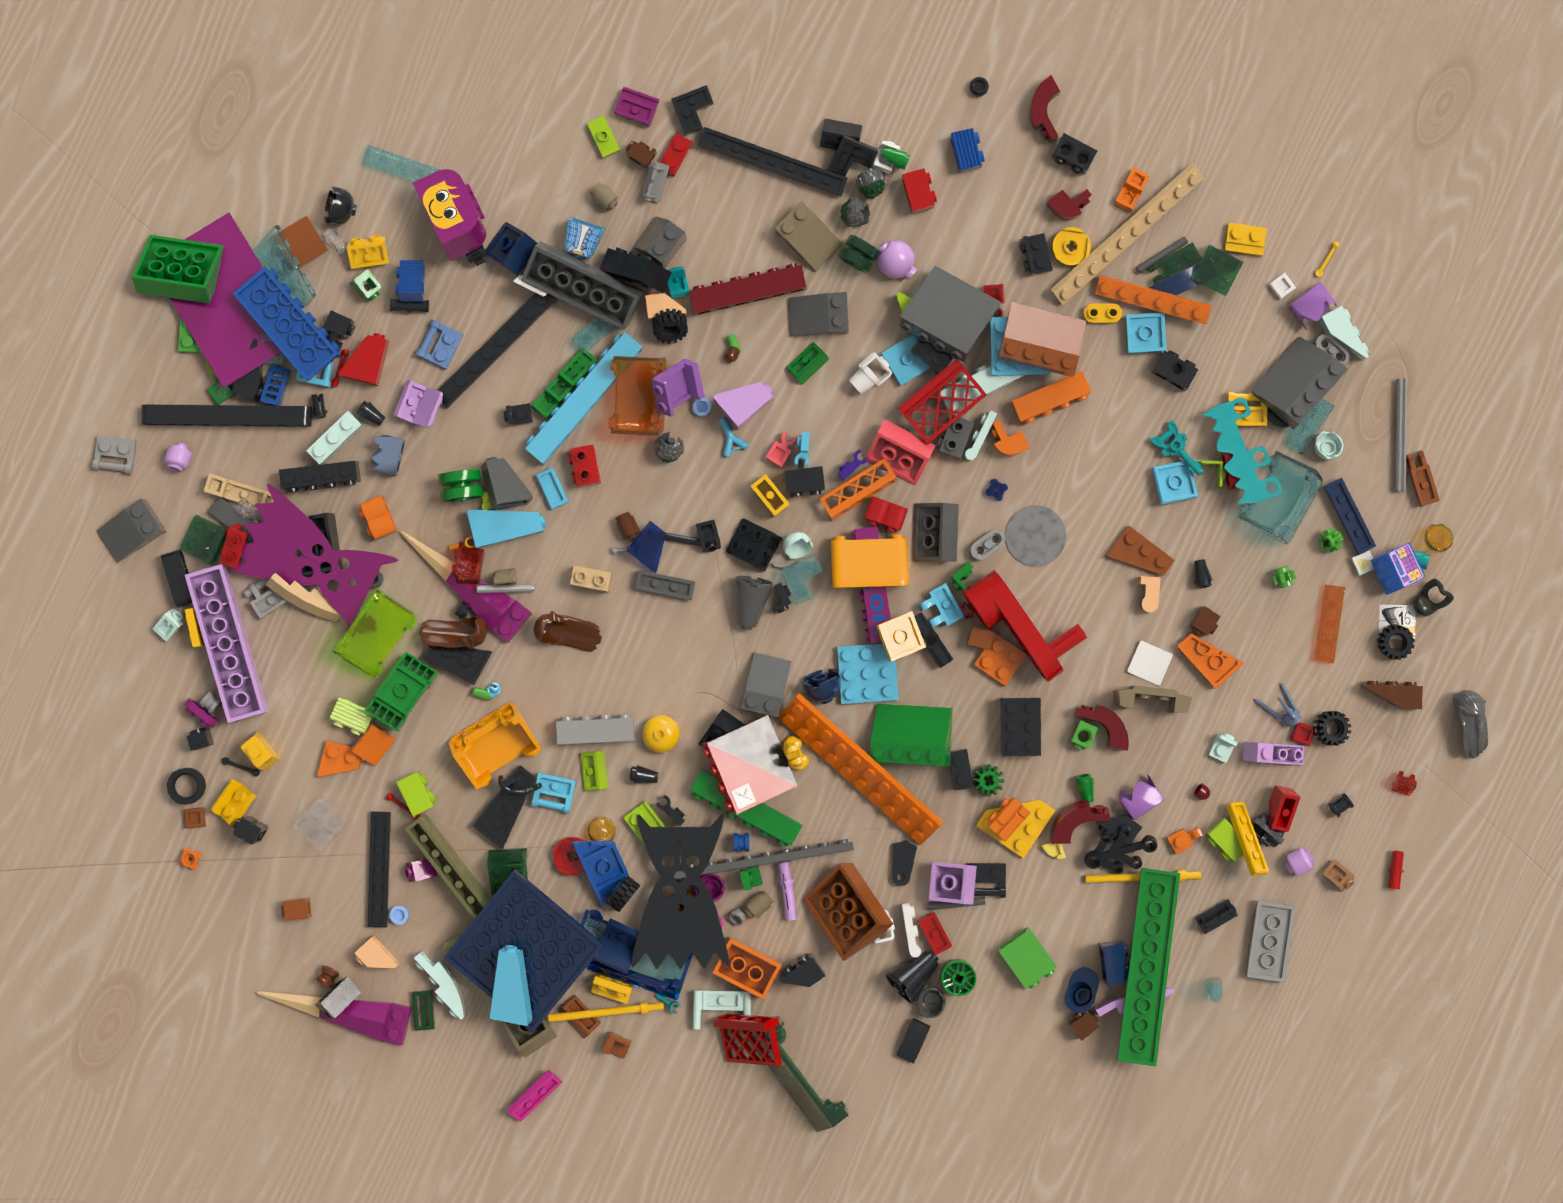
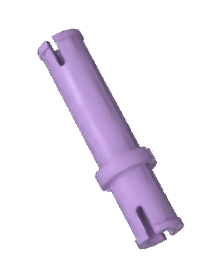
[778,861,798,921]

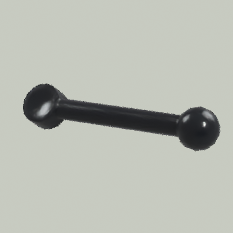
[222,757,260,776]

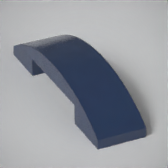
[1149,259,1218,295]

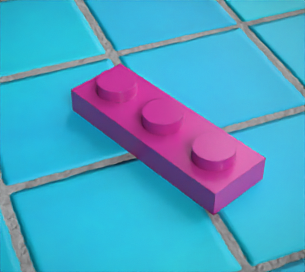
[507,1070,562,1122]

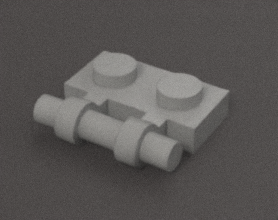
[244,579,289,619]

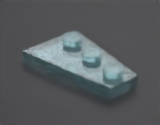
[1286,398,1335,454]

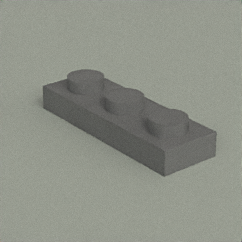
[635,570,695,601]

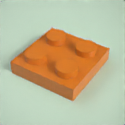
[974,633,1027,686]

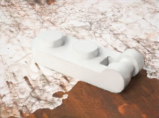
[902,903,921,957]

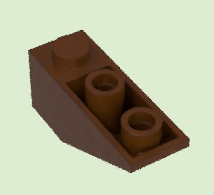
[1361,681,1423,709]

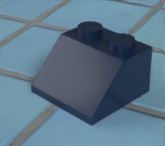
[485,222,538,276]
[1099,940,1129,985]

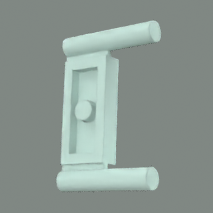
[693,990,751,1029]

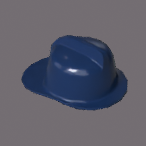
[1065,967,1099,1013]

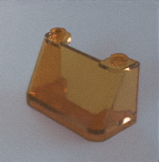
[608,356,666,436]

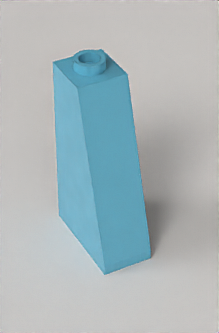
[466,510,547,548]
[489,945,532,1026]

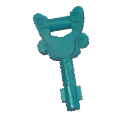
[1150,420,1204,476]

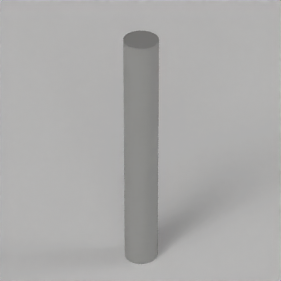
[476,584,534,593]

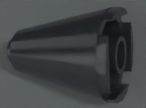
[886,951,939,1003]

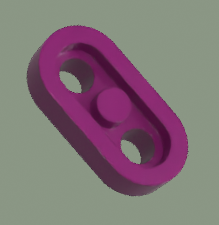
[184,698,219,728]

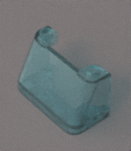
[1239,451,1323,545]

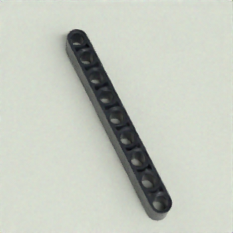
[141,404,312,427]

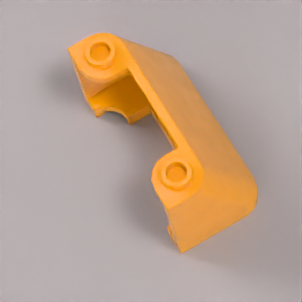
[830,534,909,588]
[449,702,542,790]

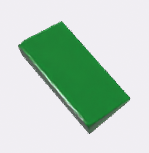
[786,342,829,385]

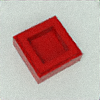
[1290,722,1315,746]

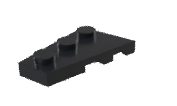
[423,646,493,685]

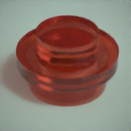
[959,601,975,620]

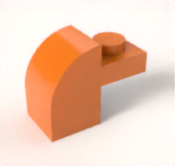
[990,420,1030,456]

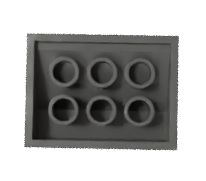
[1251,337,1348,430]

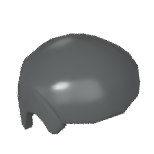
[917,987,946,1018]

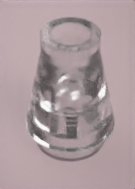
[321,226,347,255]
[235,500,263,523]

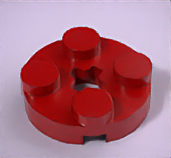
[553,837,584,875]

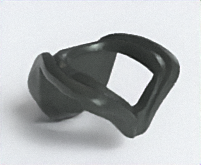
[1413,579,1454,616]

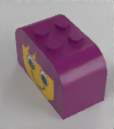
[413,169,486,261]

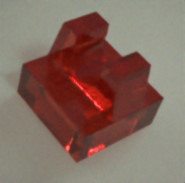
[1391,771,1417,796]

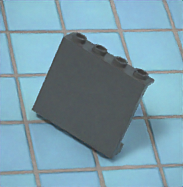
[898,266,1001,363]

